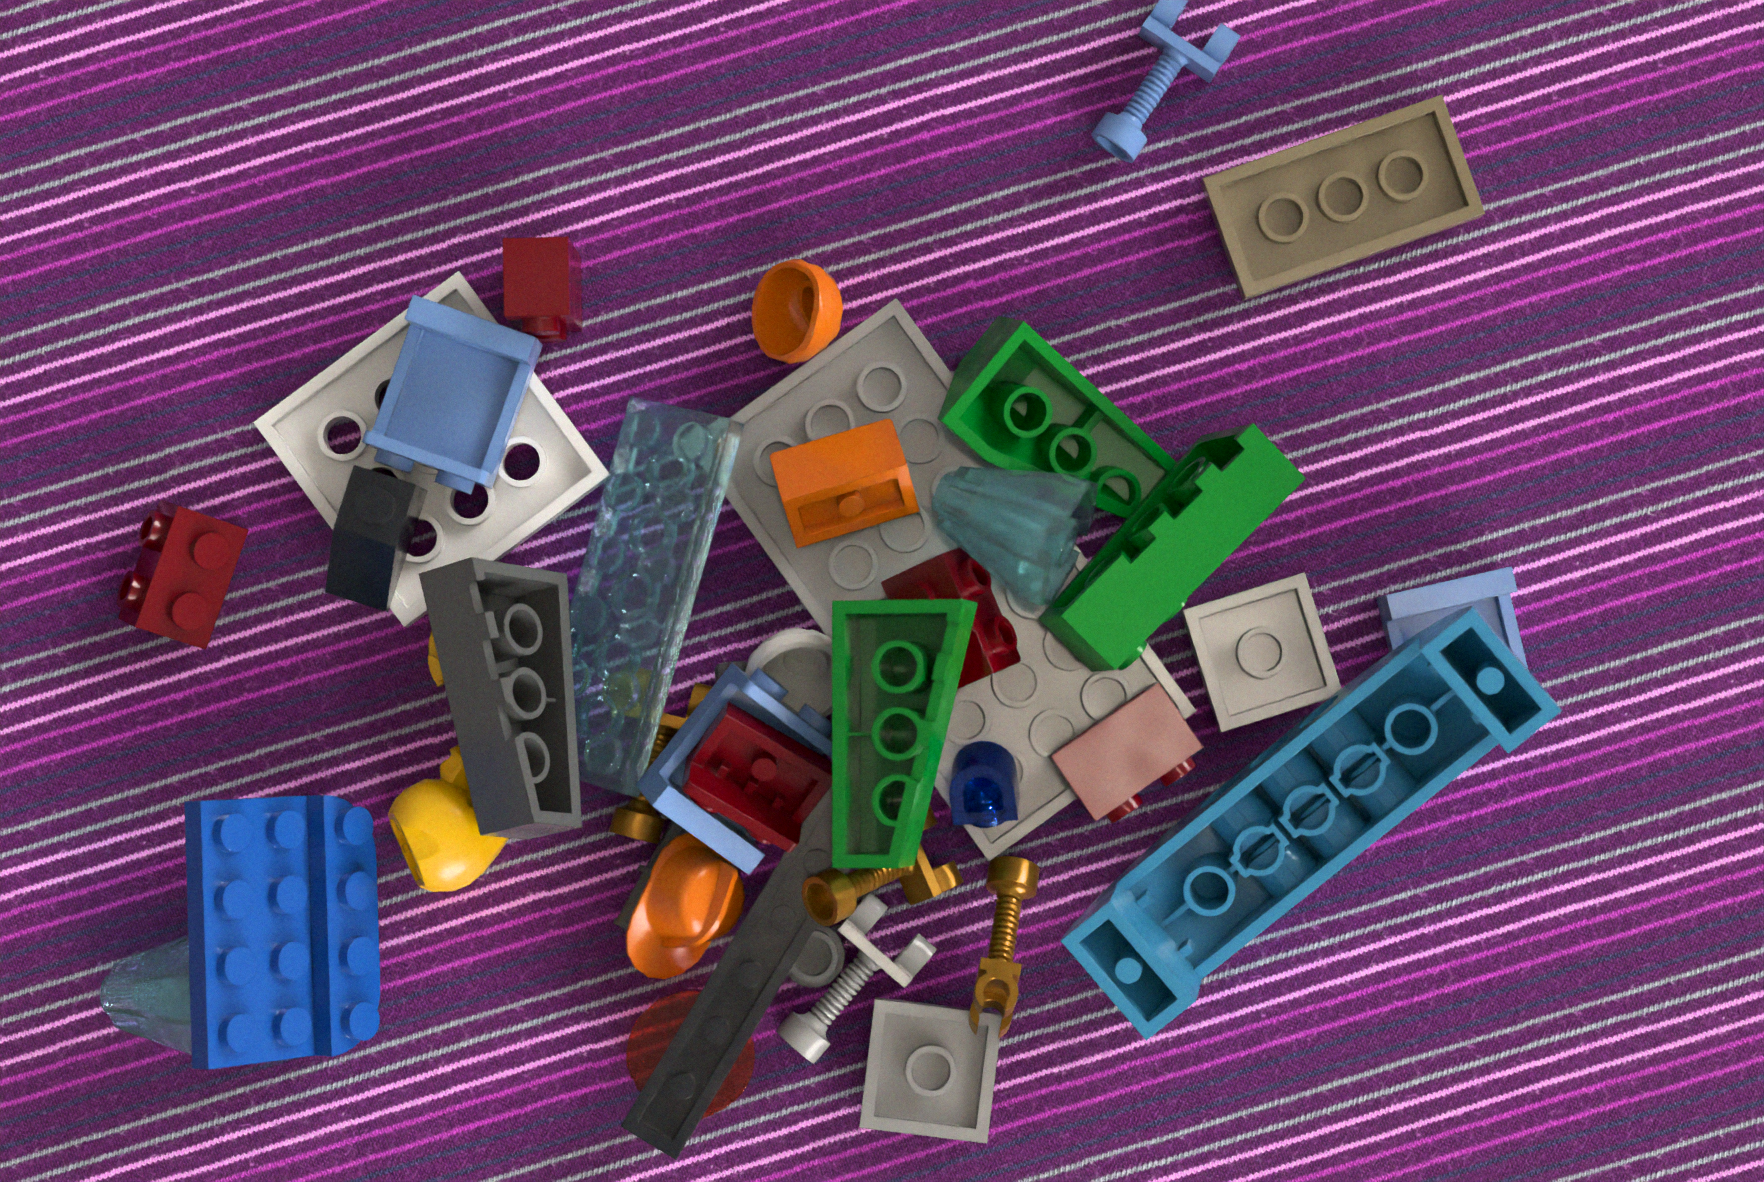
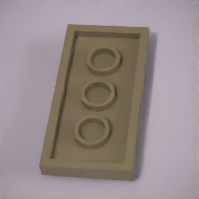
[1200,94,1485,301]

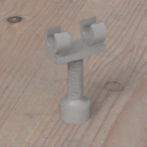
[776,892,937,1064]

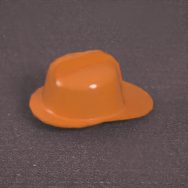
[625,832,745,979]

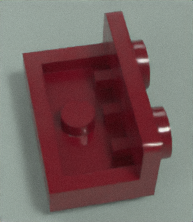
[117,500,249,650]
[881,544,1021,689]
[682,701,832,853]

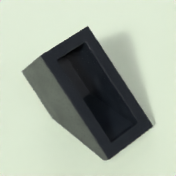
[325,465,428,612]

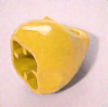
[388,744,509,892]

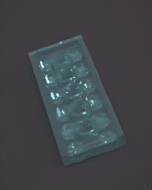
[569,396,745,797]

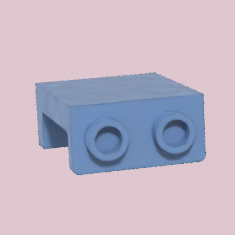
[362,295,543,495]
[1376,566,1528,669]
[636,663,832,875]

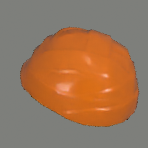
[752,259,843,364]

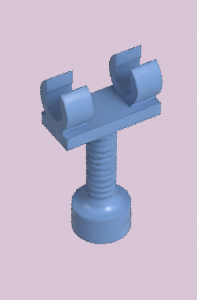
[1091,0,1241,163]

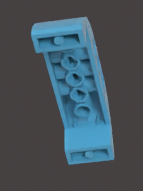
[1061,605,1562,1041]

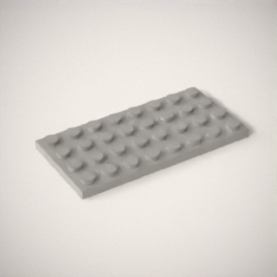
[690,298,1196,861]

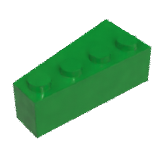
[1039,423,1306,672]
[832,599,978,868]

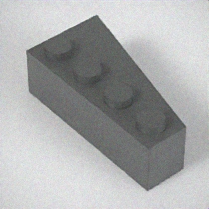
[419,557,582,840]

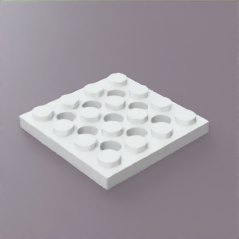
[253,271,612,628]

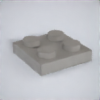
[1180,572,1341,732]
[859,997,1002,1143]

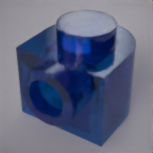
[949,741,1020,828]

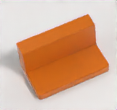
[770,419,920,548]

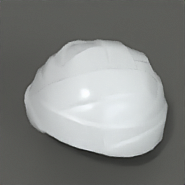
[745,627,832,717]

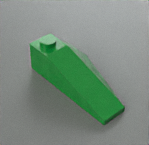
[938,316,1177,519]

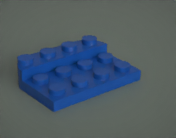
[184,795,380,1070]

